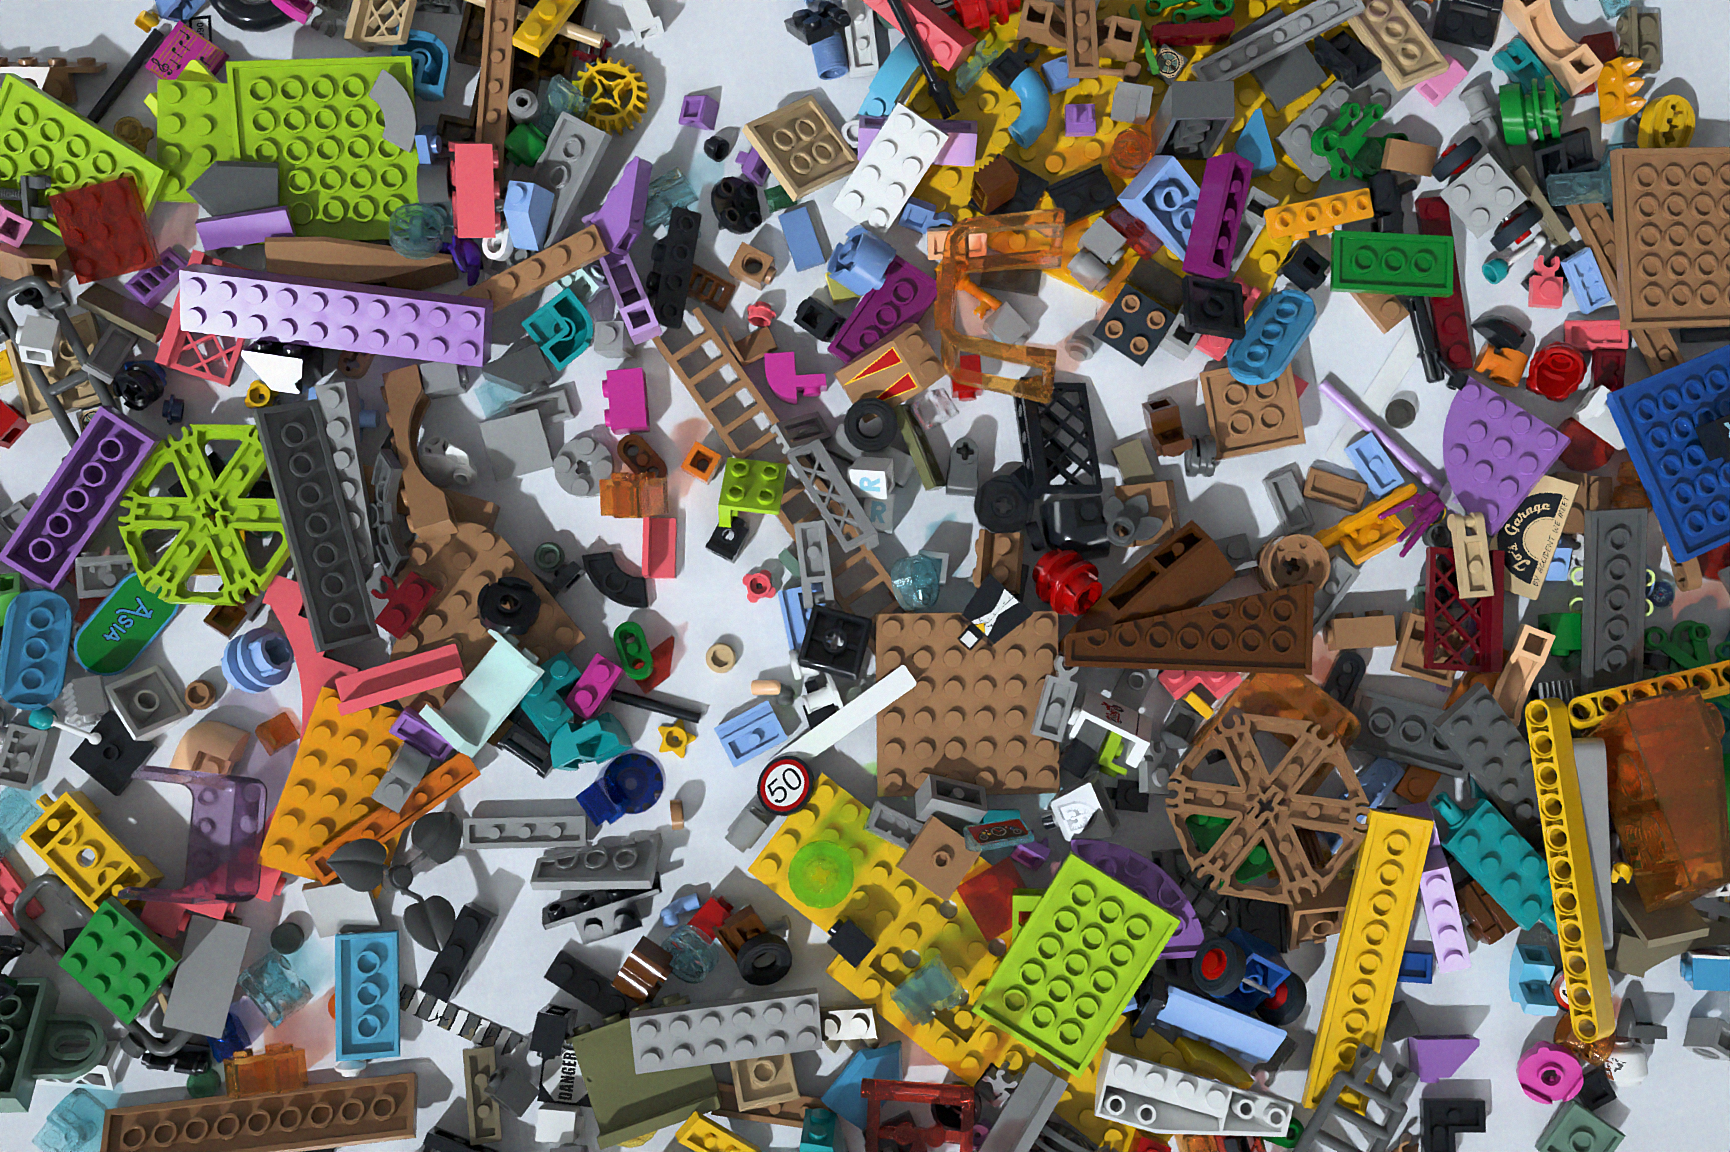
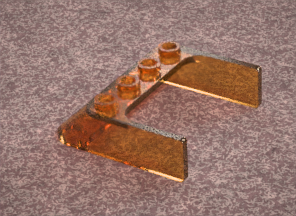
[1190,673,1361,796]

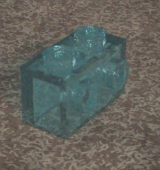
[237,949,314,1028]

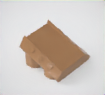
[1114,480,1181,547]

